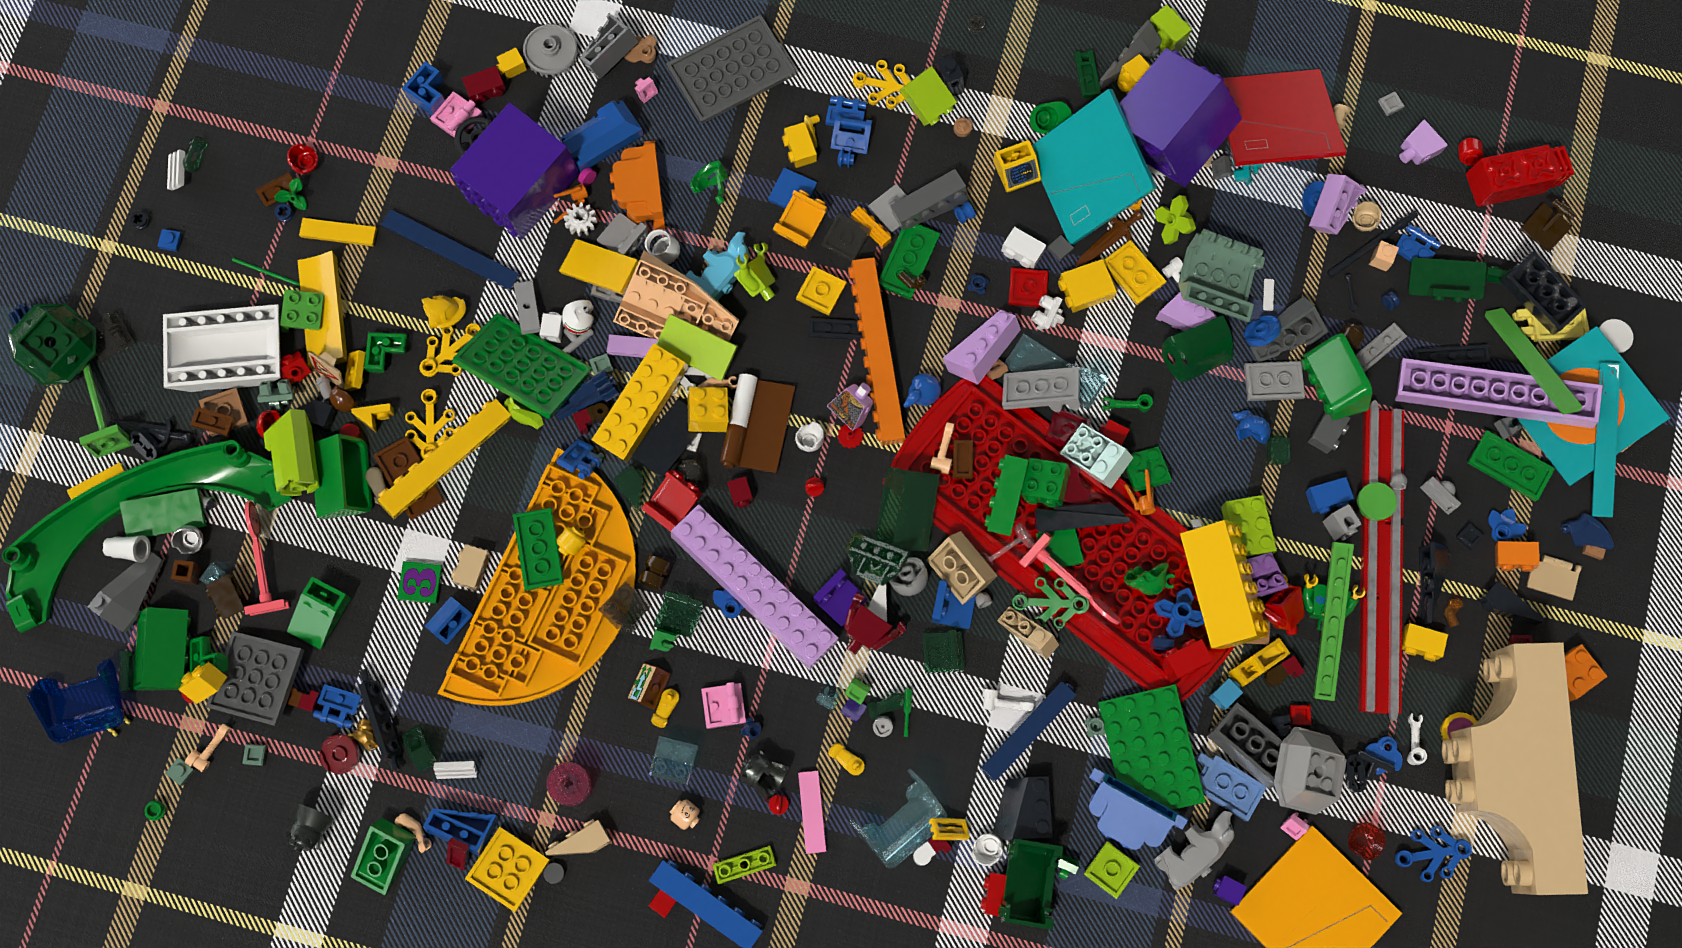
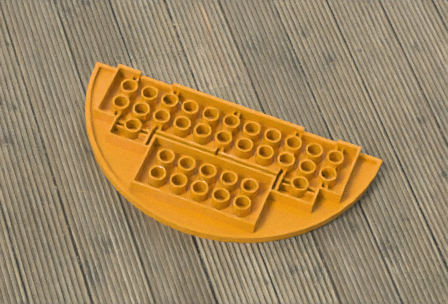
[438,448,636,706]

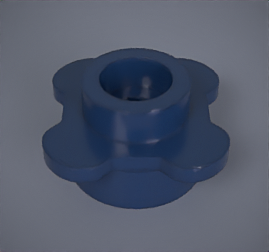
[967,274,989,295]
[741,717,761,740]

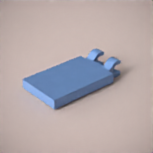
[1195,753,1266,821]

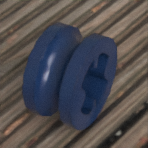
[274,204,294,223]
[1381,292,1400,311]

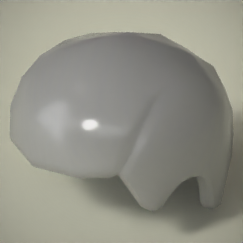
[171,525,204,554]

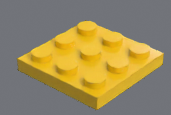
[465,827,550,912]

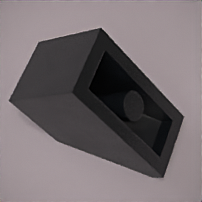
[296,400,337,432]

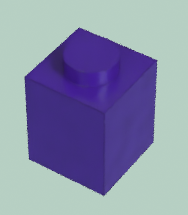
[1212,876,1247,906]

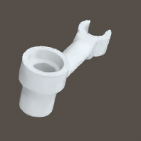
[1162,257,1183,283]
[982,689,1034,712]
[1407,714,1427,765]

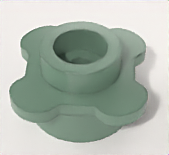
[1085,716,1105,737]

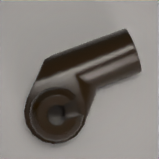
[898,271,926,289]

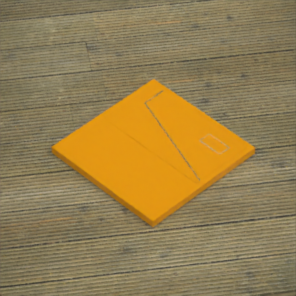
[1230,825,1402,948]

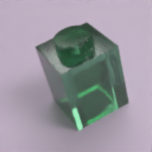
[1266,435,1291,465]

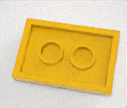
[1104,240,1167,305]

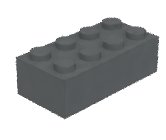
[1207,703,1282,789]

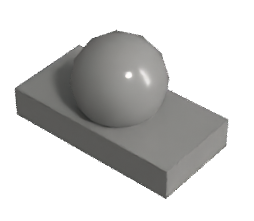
[1420,477,1461,515]

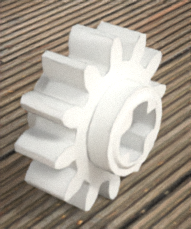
[563,202,597,236]

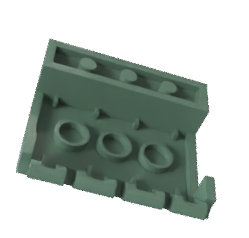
[1178,229,1265,322]

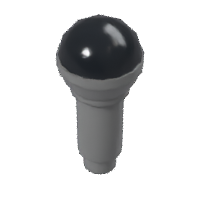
[200,494,216,510]

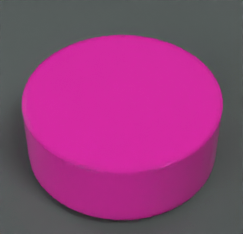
[578,167,596,186]

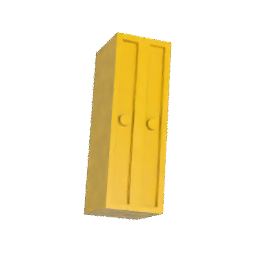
[1180,520,1269,649]

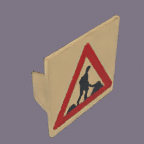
[308,352,344,390]

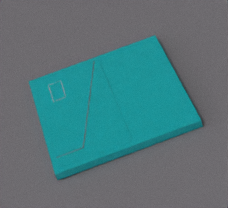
[1032,89,1157,245]

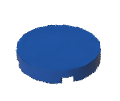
[1244,315,1281,347]

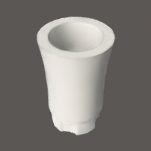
[103,535,150,563]

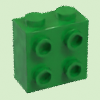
[1021,458,1070,507]

